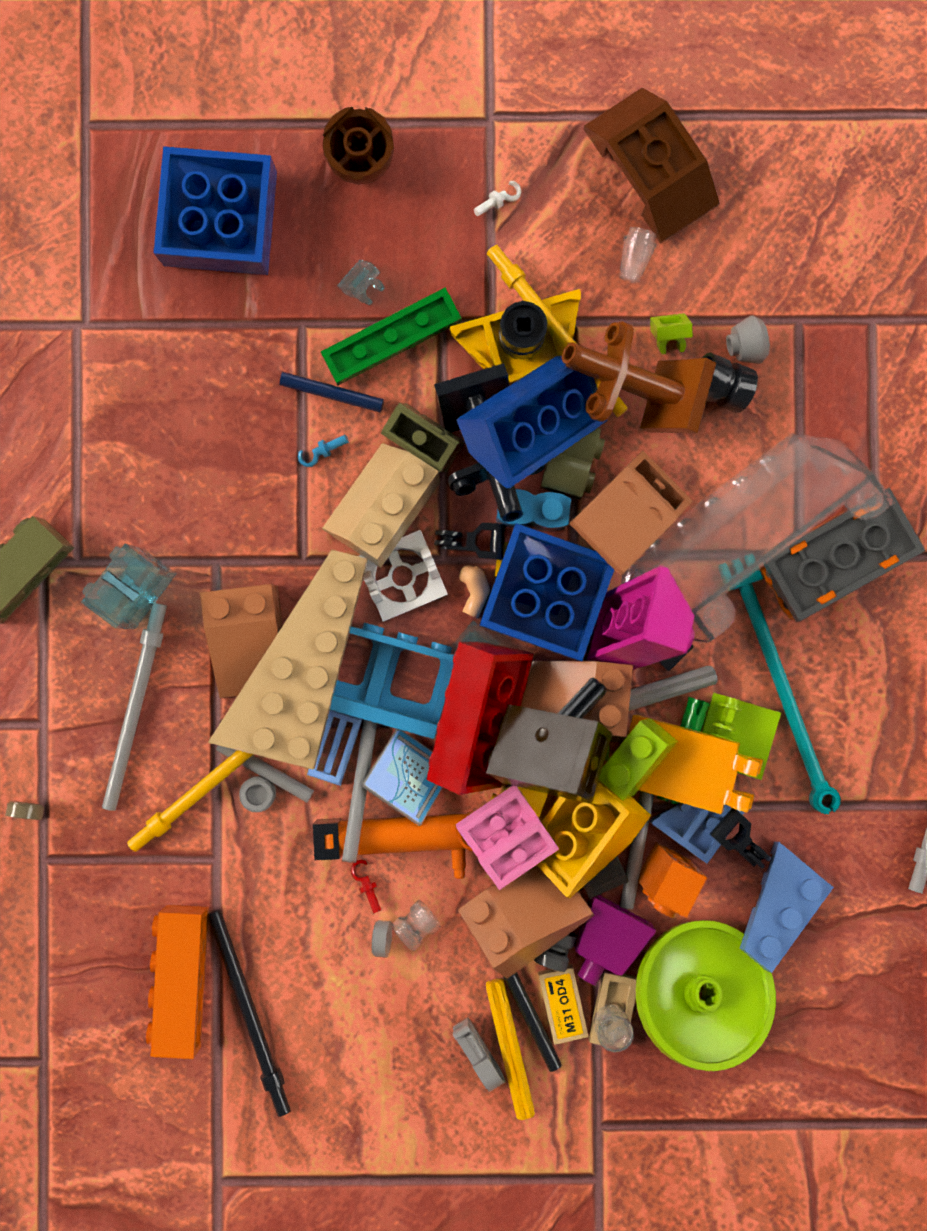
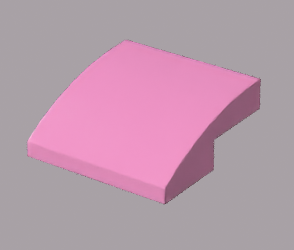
[456,785,559,890]

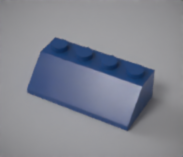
[457,356,608,488]

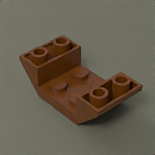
[583,88,720,244]

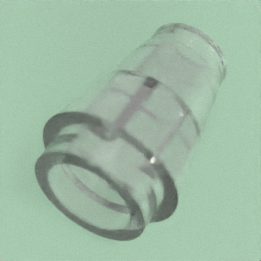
[619,227,657,283]

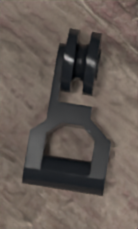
[434,522,506,560]
[709,808,771,869]

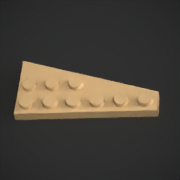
[208,550,368,770]

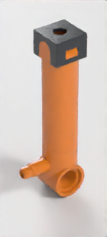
[313,811,474,879]

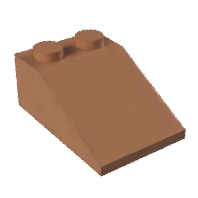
[200,584,283,698]
[521,661,633,743]
[458,866,595,979]

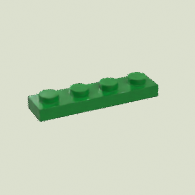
[320,287,462,385]

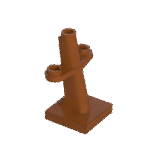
[562,321,716,433]

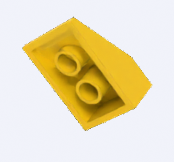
[537,780,651,898]

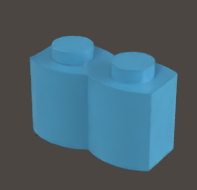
[496,489,571,532]

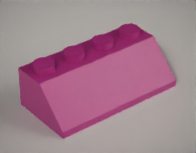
[586,566,695,670]

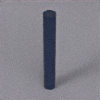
[279,372,384,413]

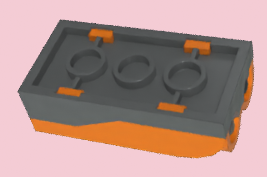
[758,488,926,622]

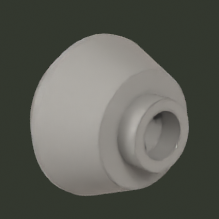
[726,315,770,364]

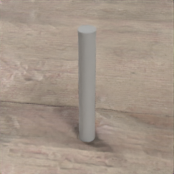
[216,745,314,803]

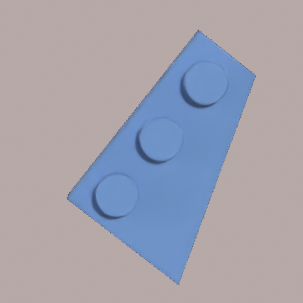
[740,842,834,973]

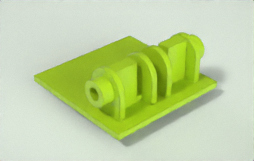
[702,692,781,780]

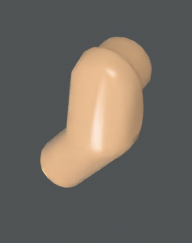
[459,565,490,619]

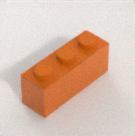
[638,842,707,918]

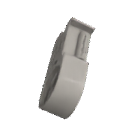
[453,1017,505,1092]

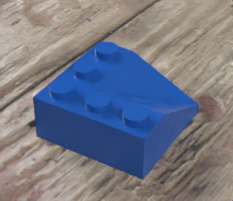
[154,146,277,275]
[479,523,614,661]

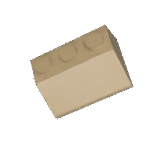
[322,443,440,568]

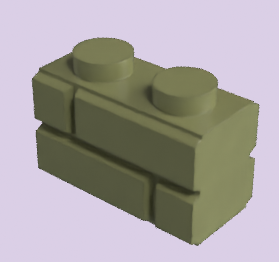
[381,403,465,473]

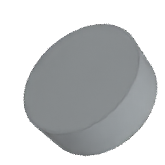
[239,776,276,812]
[372,920,392,958]

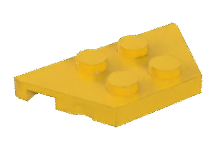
[450,289,581,385]

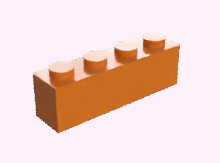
[146,905,209,1059]

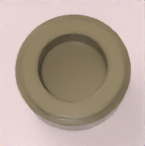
[5,801,44,820]

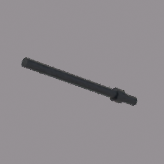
[207,909,291,1117]

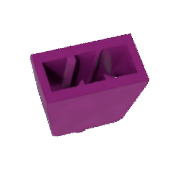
[574,891,656,985]

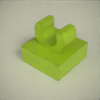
[650,313,693,354]

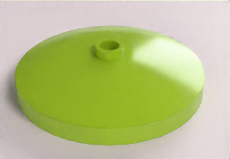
[636,920,776,1071]

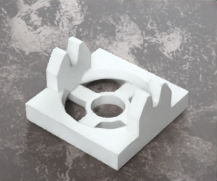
[359,530,448,622]

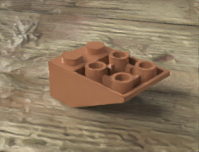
[569,451,693,576]

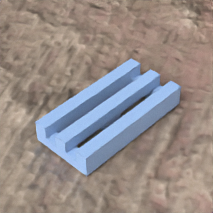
[307,710,363,786]

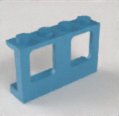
[330,622,454,739]

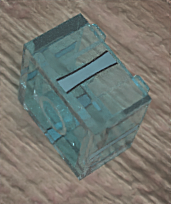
[81,543,177,629]

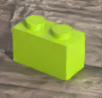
[599,718,678,800]

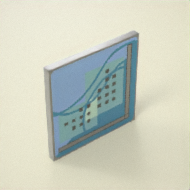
[361,729,443,826]

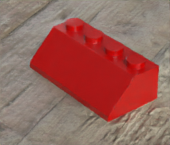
[426,642,534,795]

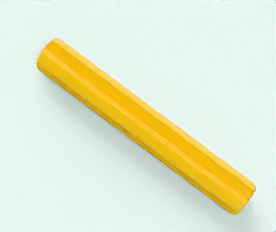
[486,978,535,1120]

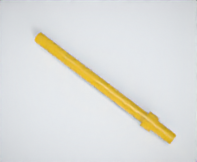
[487,245,628,417]
[127,750,254,852]

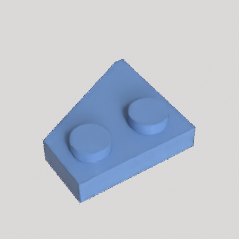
[650,803,744,864]

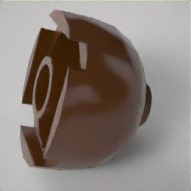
[323,107,394,185]

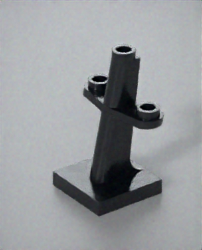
[434,363,545,522]

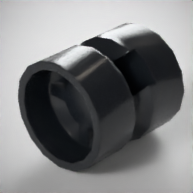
[499,301,548,360]
[702,352,758,413]

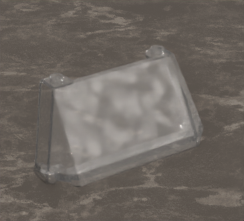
[621,433,895,643]

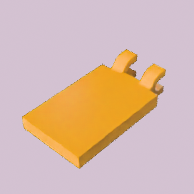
[629,715,763,814]

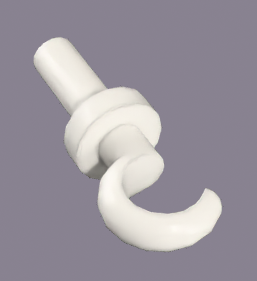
[473,180,521,216]

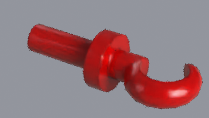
[350,859,381,914]

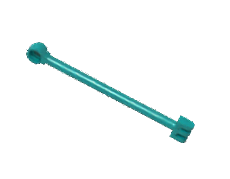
[720,556,841,814]

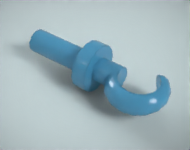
[298,435,349,467]

